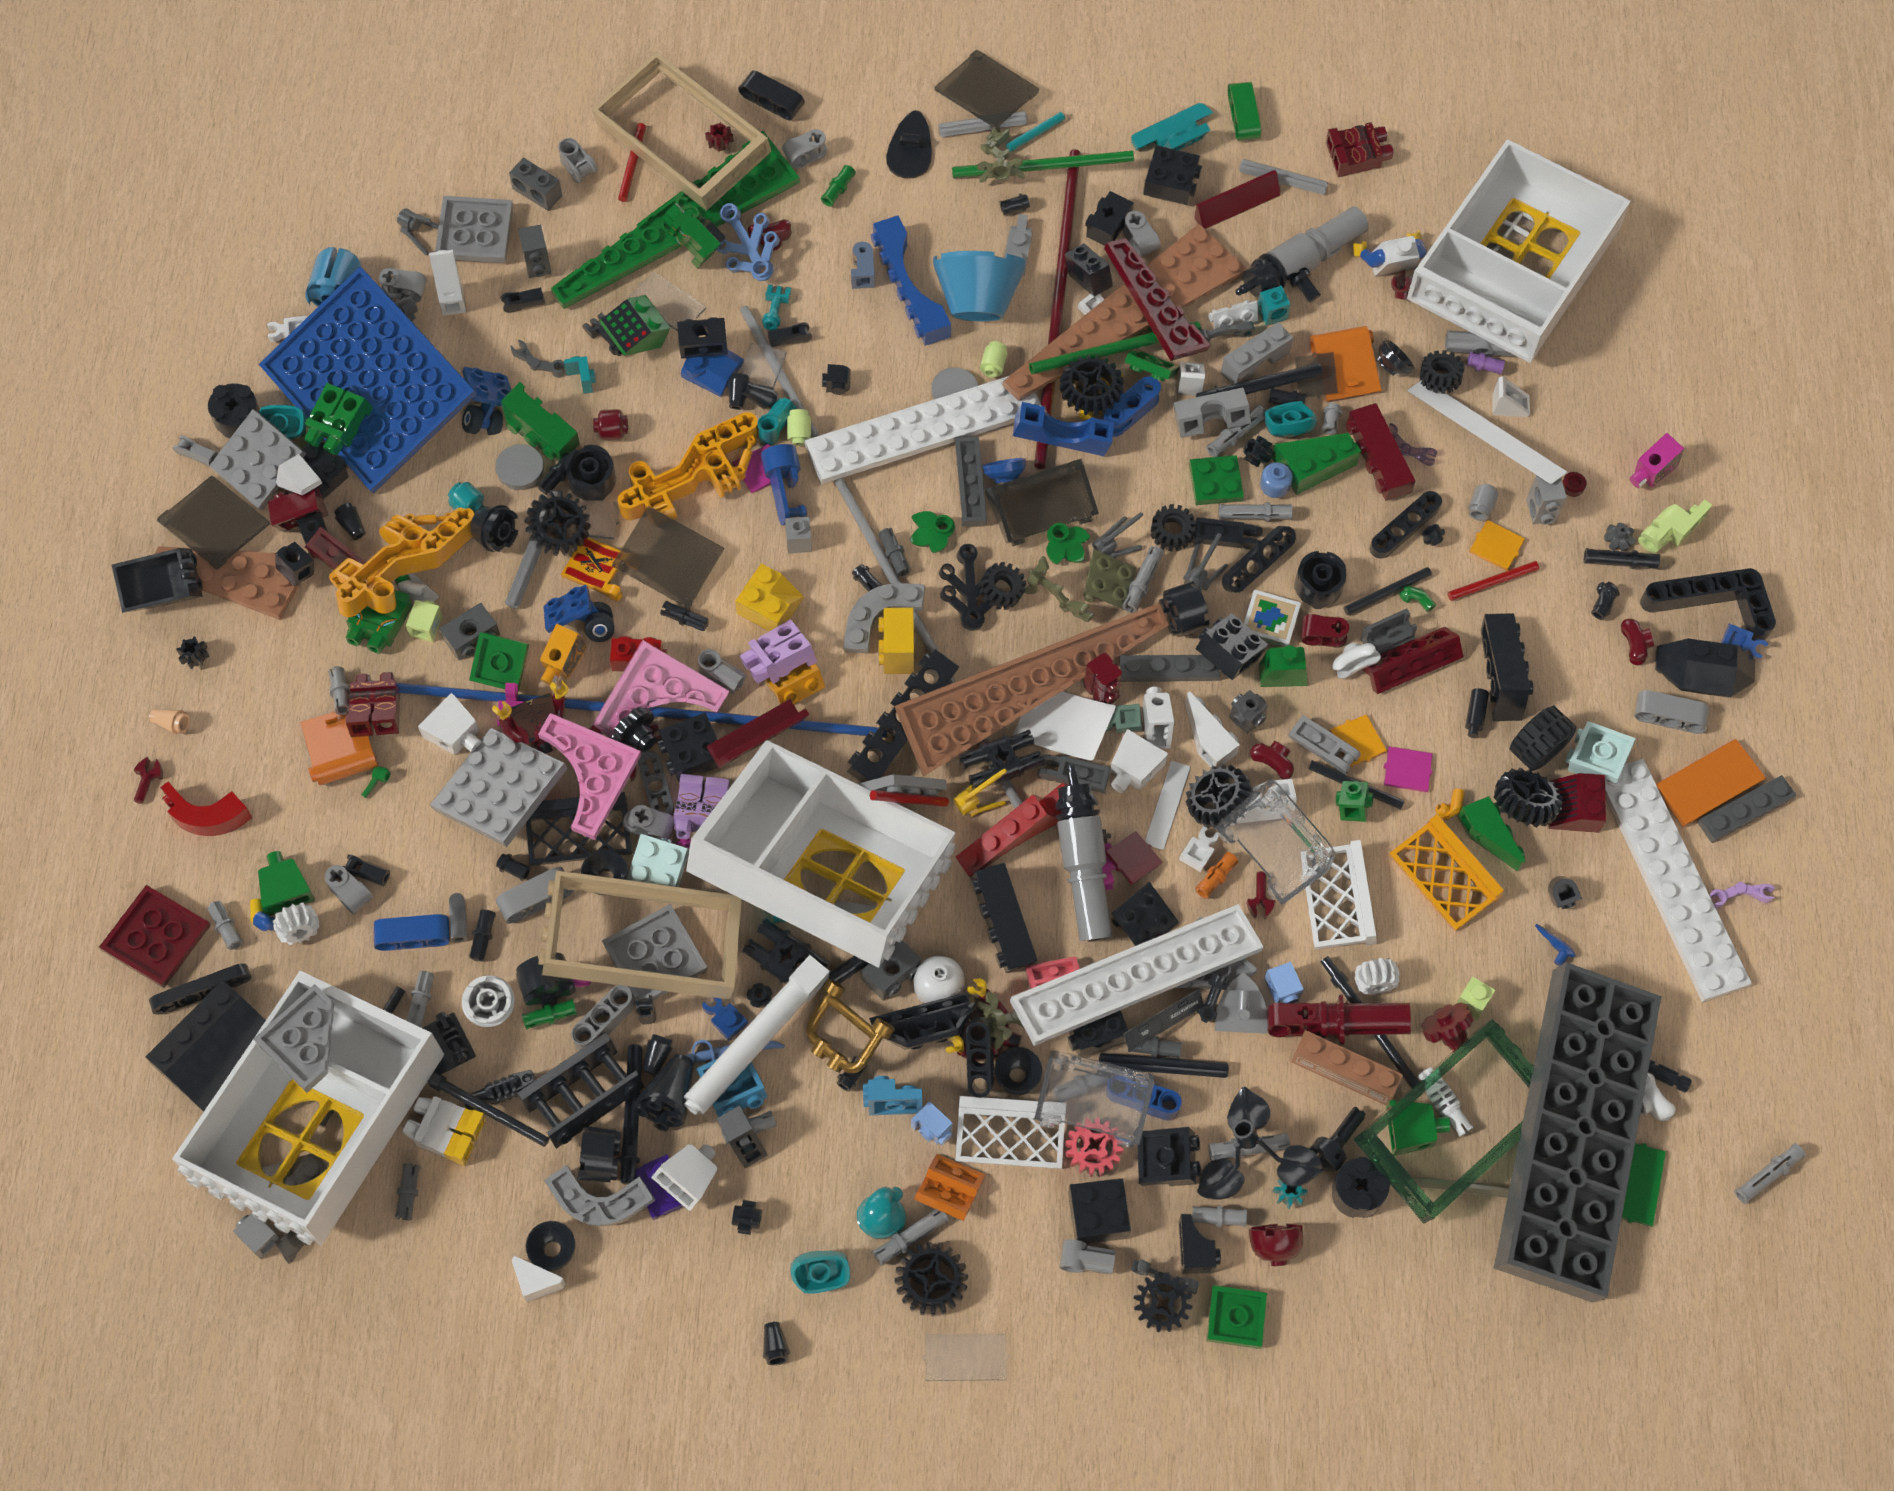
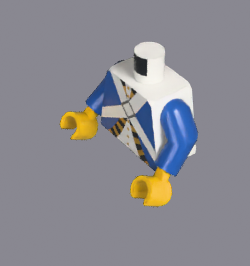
[1353,230,1427,277]

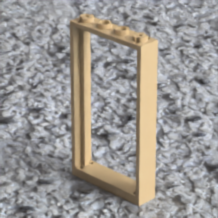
[592,52,772,211]
[538,871,742,1000]

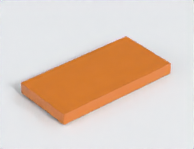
[1656,739,1766,828]

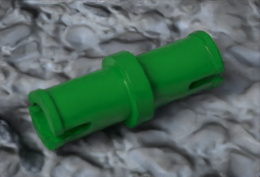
[821,165,856,207]
[522,999,577,1030]

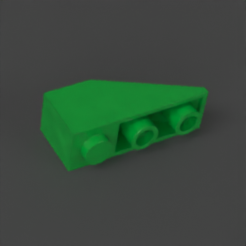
[1458,796,1525,871]

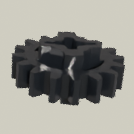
[1133,1272,1193,1332]

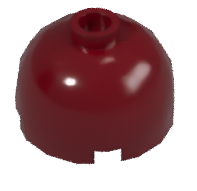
[1249,1223,1303,1266]

